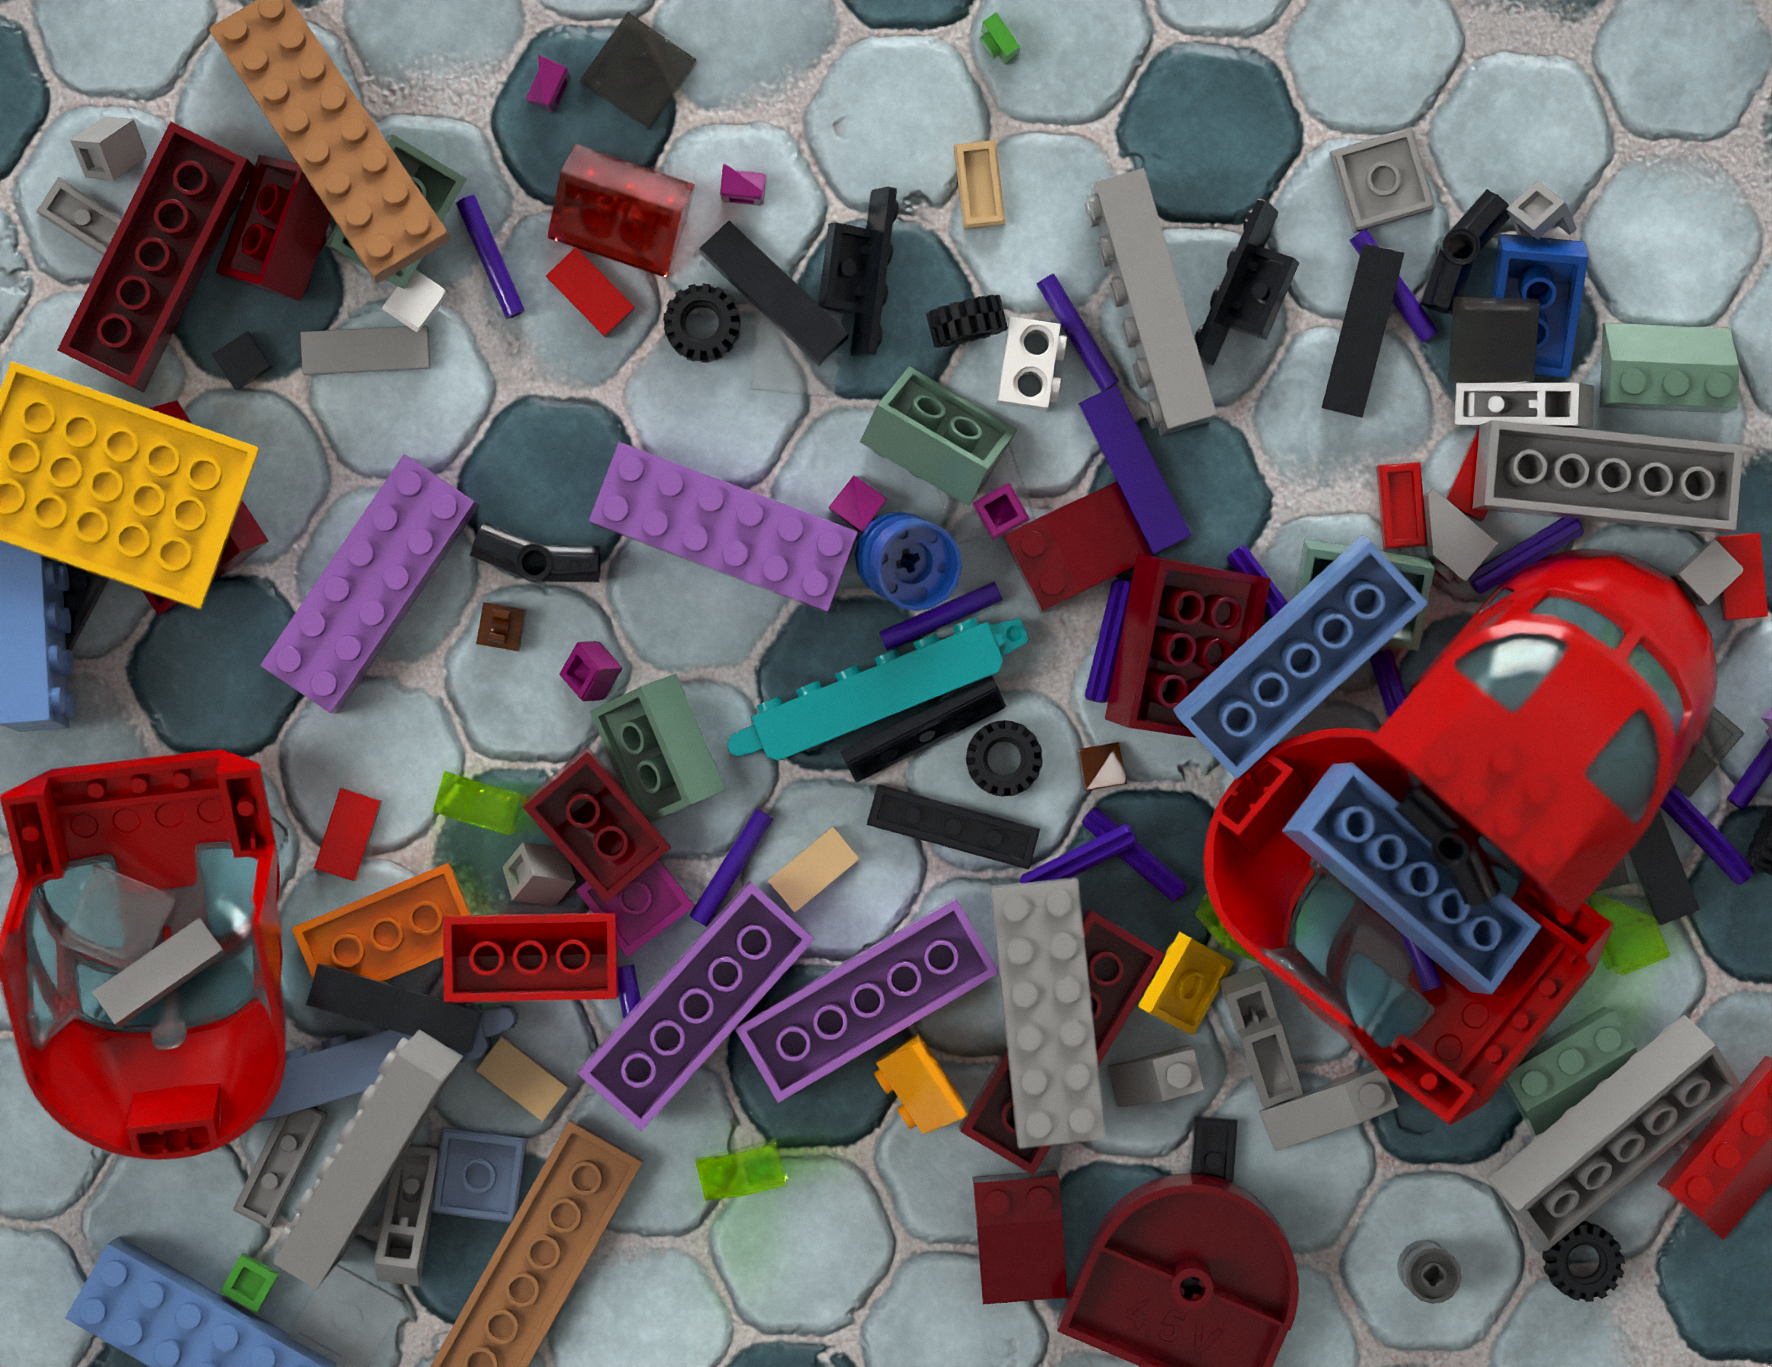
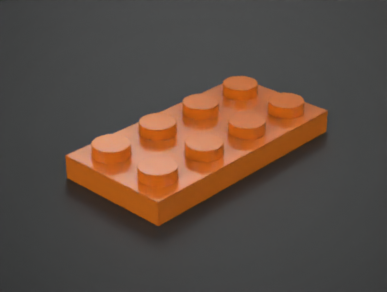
[292,862,472,981]

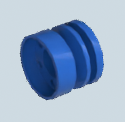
[855,511,962,611]

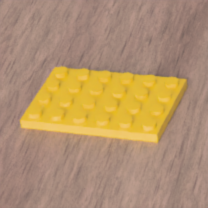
[0,361,260,610]

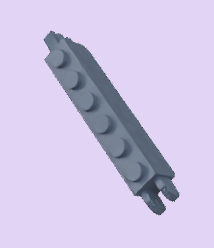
[257,1002,519,1123]

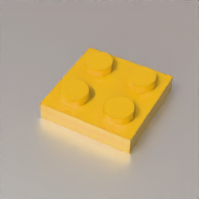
[1138,932,1234,1036]

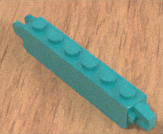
[726,617,1029,761]

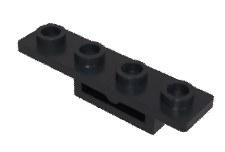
[818,186,899,357]
[1194,198,1299,365]

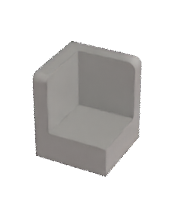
[70,116,147,181]
[1506,181,1577,239]
[1670,539,1743,607]
[502,842,576,906]

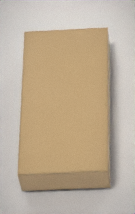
[954,140,1006,230]
[768,826,860,913]
[475,1036,569,1122]

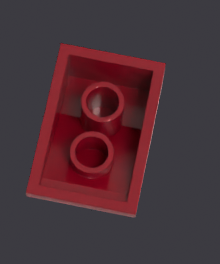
[1003,482,1153,613]
[522,745,671,903]
[972,1170,1067,1305]

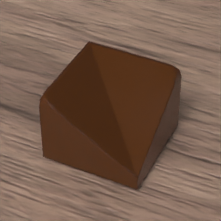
[1077,742,1127,791]

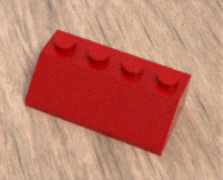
[443,913,619,1002]
[1657,1056,1772,1240]

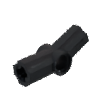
[1420,189,1510,316]
[470,522,601,584]
[1395,782,1501,907]

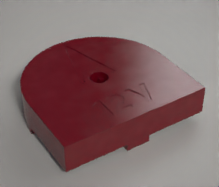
[1057,1173,1299,1367]

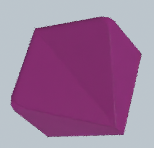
[526,55,571,113]
[720,163,766,206]
[828,475,888,533]
[972,482,1030,540]
[559,641,623,702]

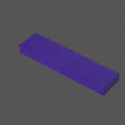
[1078,384,1191,555]

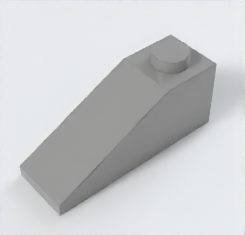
[1455,383,1594,428]
[1259,1065,1399,1151]
[374,1145,439,1286]

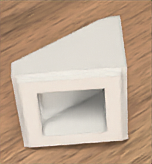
[382,269,446,332]

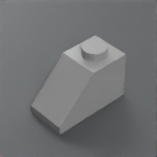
[1423,488,1498,584]
[1108,1045,1204,1108]

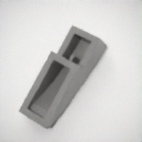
[1219,966,1303,1108]

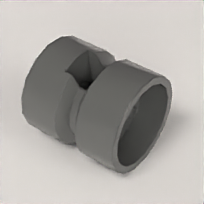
[1397,1240,1462,1304]

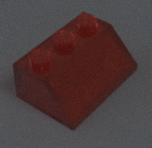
[547,144,695,278]

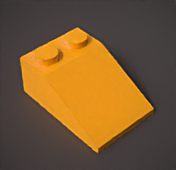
[874,1032,967,1134]

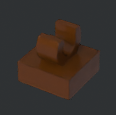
[476,602,527,652]

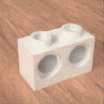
[997,316,1067,412]

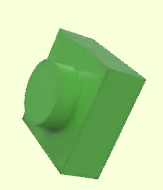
[980,12,1020,64]
[220,1253,280,1313]

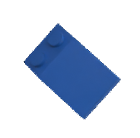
[1484,234,1588,378]

